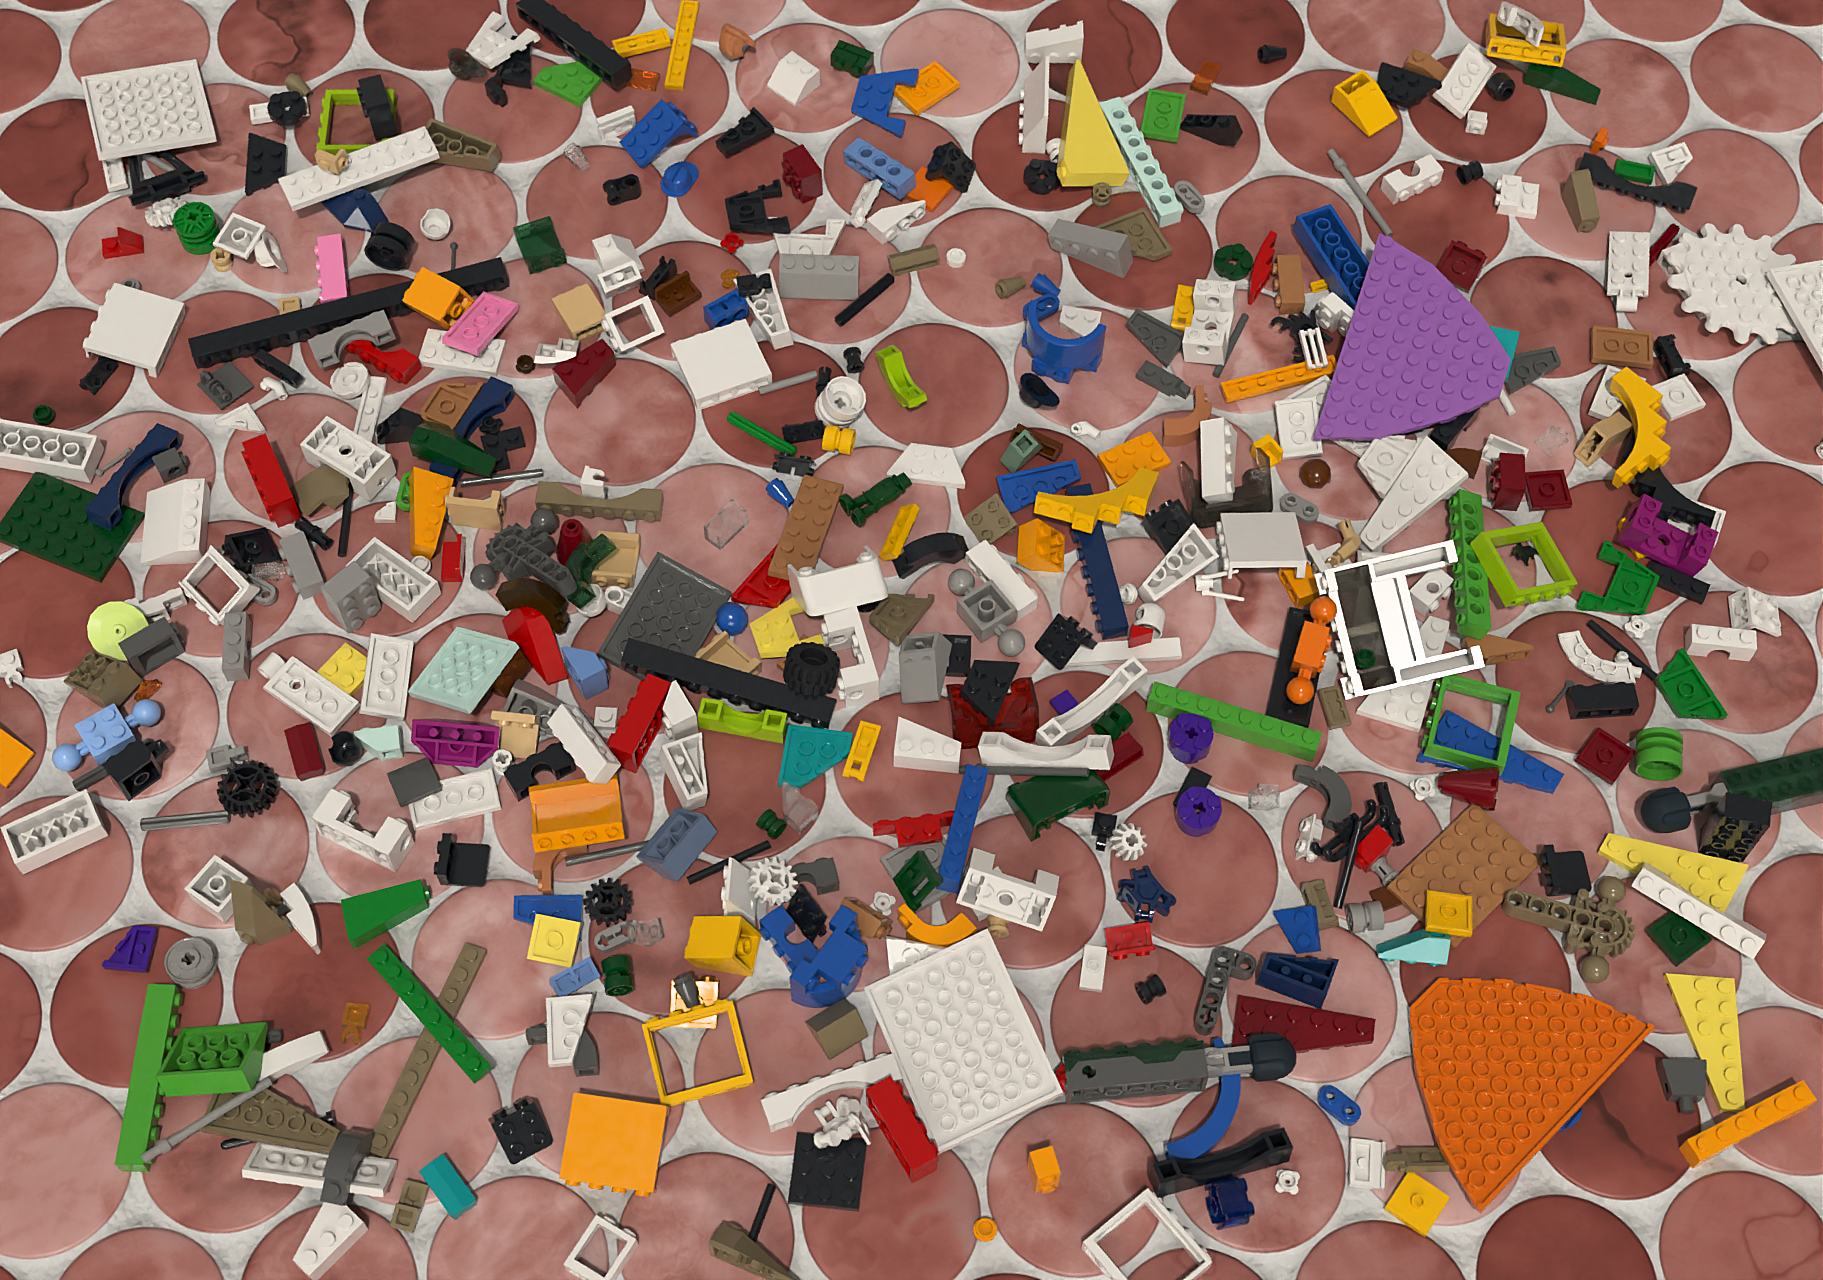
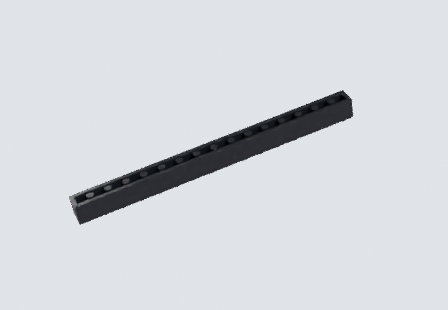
[188,257,509,369]

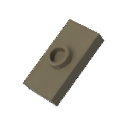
[1317,685,1352,730]

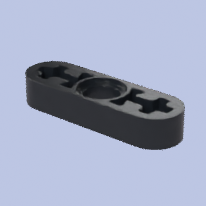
[252,349,303,388]

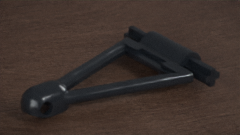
[127,150,207,206]

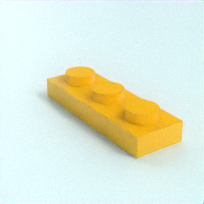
[612,27,671,58]
[878,503,920,561]

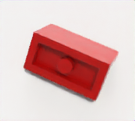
[441,534,465,582]

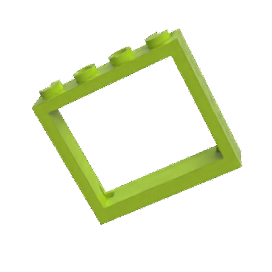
[316,89,398,155]
[1470,522,1578,607]

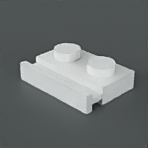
[596,106,636,142]
[1349,1138,1386,1190]

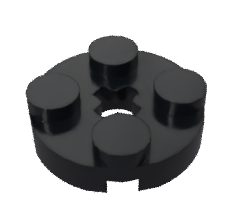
[267,91,307,126]
[1023,159,1061,195]

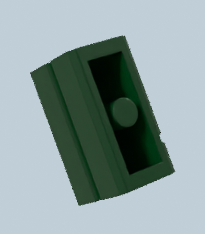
[830,40,874,77]

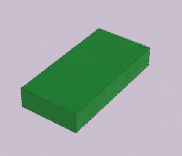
[1614,159,1655,185]

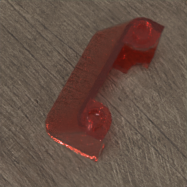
[946,677,1039,749]

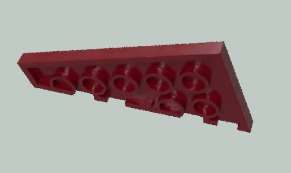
[1231,995,1376,1054]

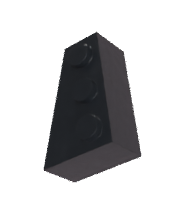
[356,74,398,141]

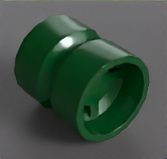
[1092,703,1133,743]
[601,955,634,997]

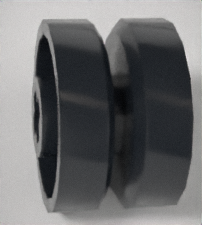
[364,222,415,271]

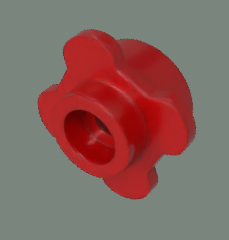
[720,233,744,253]

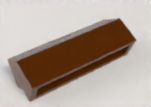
[1009,423,1063,460]

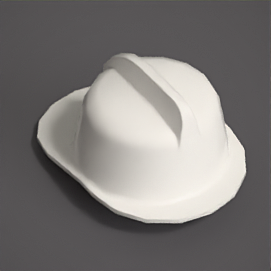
[254,231,288,273]

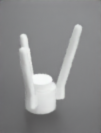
[1195,569,1245,601]

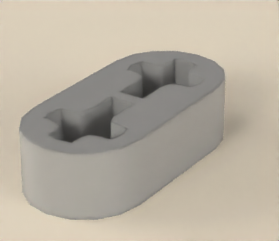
[594,921,636,954]

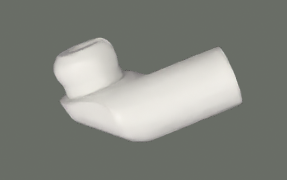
[260,377,288,400]
[1615,651,1642,678]

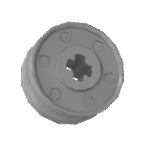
[164,937,218,989]

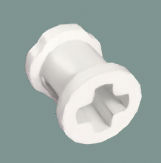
[492,749,514,776]

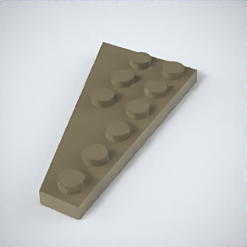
[200,1088,341,1155]

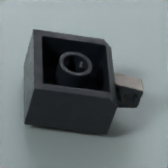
[102,738,170,801]

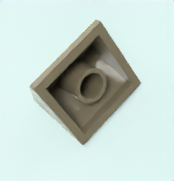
[805,999,868,1060]

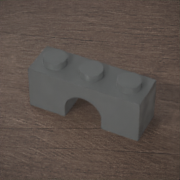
[772,857,839,905]

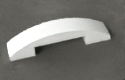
[1497,1,1544,46]

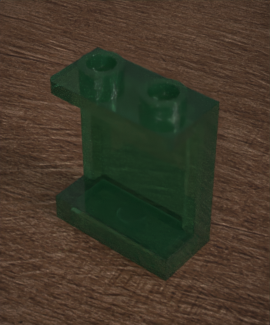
[513,216,567,274]

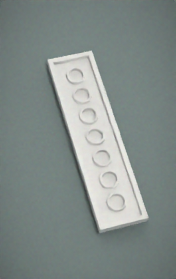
[278,126,440,211]

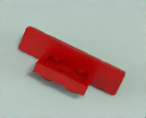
[873,811,955,848]

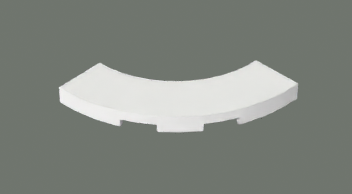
[1558,631,1636,685]

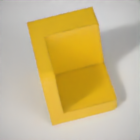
[1250,434,1284,471]

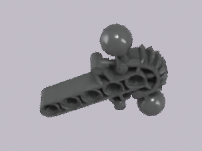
[470,508,577,596]

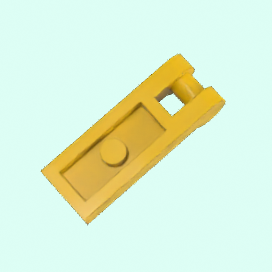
[1171,284,1195,332]
[843,721,881,782]

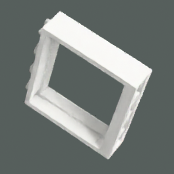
[1082,1188,1212,1280]

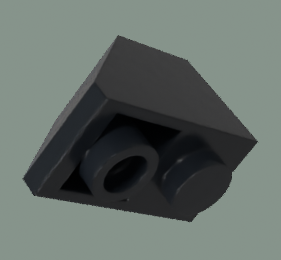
[376,407,422,445]

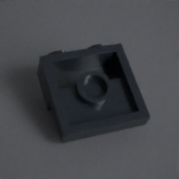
[1141,499,1198,555]
[222,527,281,575]

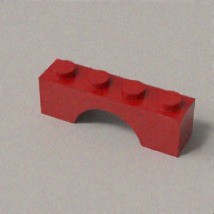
[344,340,421,385]

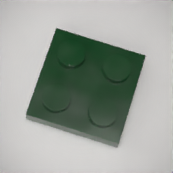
[1646,911,1712,967]

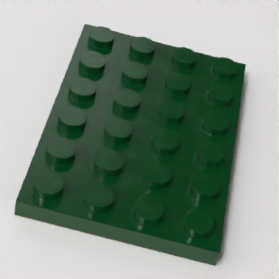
[0,472,145,583]

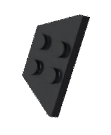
[1377,62,1442,108]
[245,133,288,196]
[959,660,1020,726]

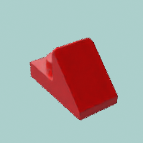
[102,227,144,259]

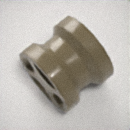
[1092,183,1112,208]

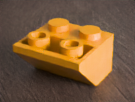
[1017,518,1065,572]

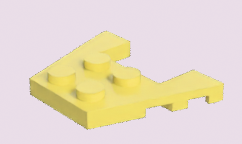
[750,597,825,659]

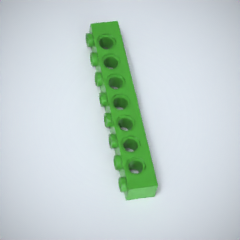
[1448,489,1491,640]

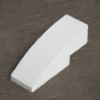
[280,883,321,955]
[257,1031,330,1082]

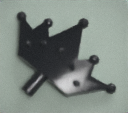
[1513,542,1539,566]

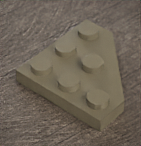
[1095,207,1172,261]

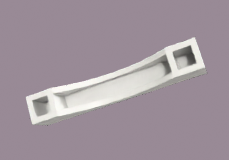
[1035,656,1148,747]
[978,732,1114,770]
[1631,862,1767,959]
[761,1053,903,1133]

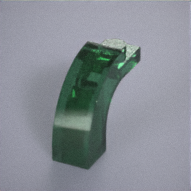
[565,533,617,609]

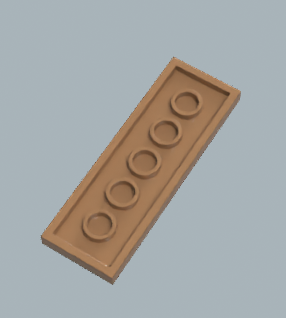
[768,474,844,581]

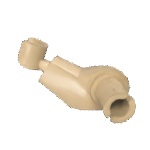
[1325,519,1362,568]

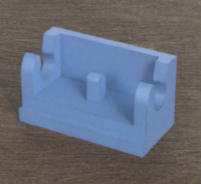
[549,957,601,997]

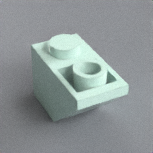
[354,724,403,761]

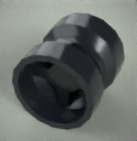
[1456,160,1483,185]
[1135,974,1166,1005]

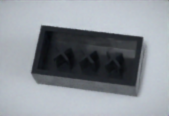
[1698,792,1772,862]

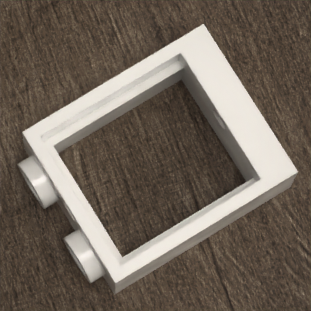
[601,295,664,353]
[564,1215,638,1280]

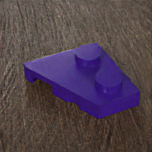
[102,925,158,973]

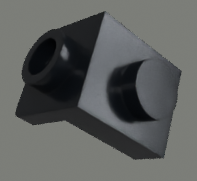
[484,73,508,108]

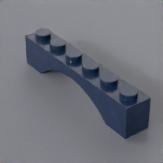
[429,376,515,487]
[85,423,182,531]

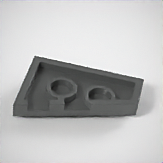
[1504,346,1561,395]

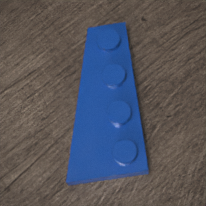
[996,459,1081,514]

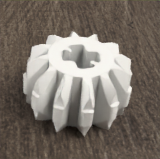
[1109,823,1148,861]

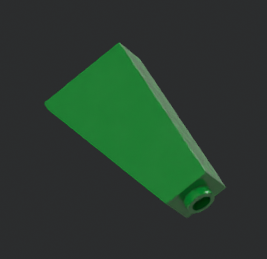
[341,879,431,949]

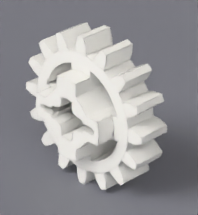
[145,198,186,227]
[748,857,798,907]

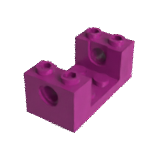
[1617,494,1719,577]

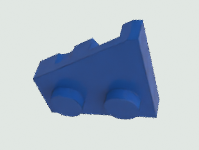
[1273,906,1321,954]

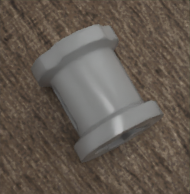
[1370,856,1400,886]

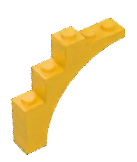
[1609,366,1671,488]
[1034,467,1159,534]

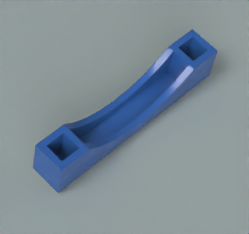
[936,764,988,894]

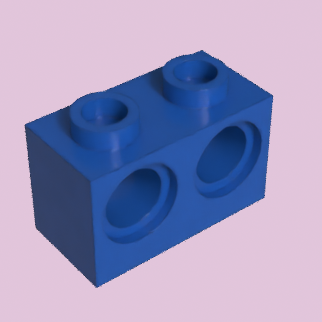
[703,289,749,330]

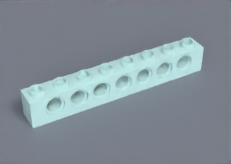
[1099,97,1183,228]

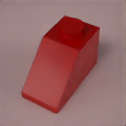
[1354,824,1393,873]

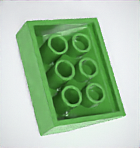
[156,1022,268,1097]

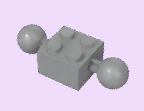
[948,568,1025,656]

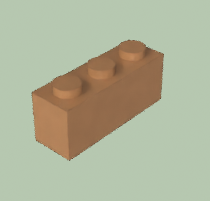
[1271,255,1306,315]

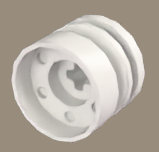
[814,376,866,430]

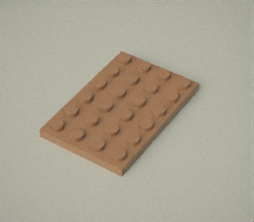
[1386,804,1539,951]

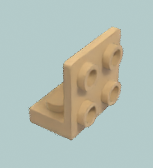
[491,711,540,759]

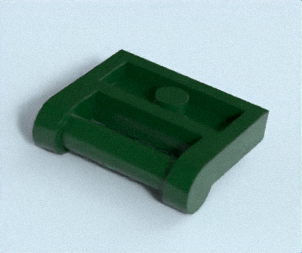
[893,851,943,911]

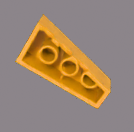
[409,466,454,560]

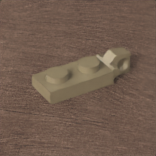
[1382,1147,1450,1173]

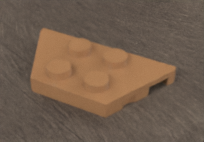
[418,382,484,430]

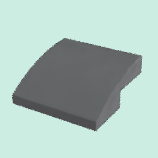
[386,757,442,807]

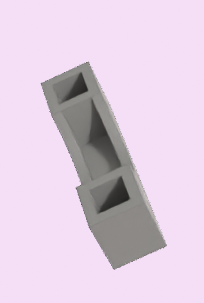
[308,310,396,369]

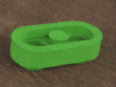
[396,472,411,511]

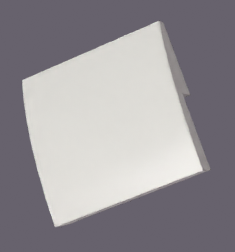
[534,338,579,364]

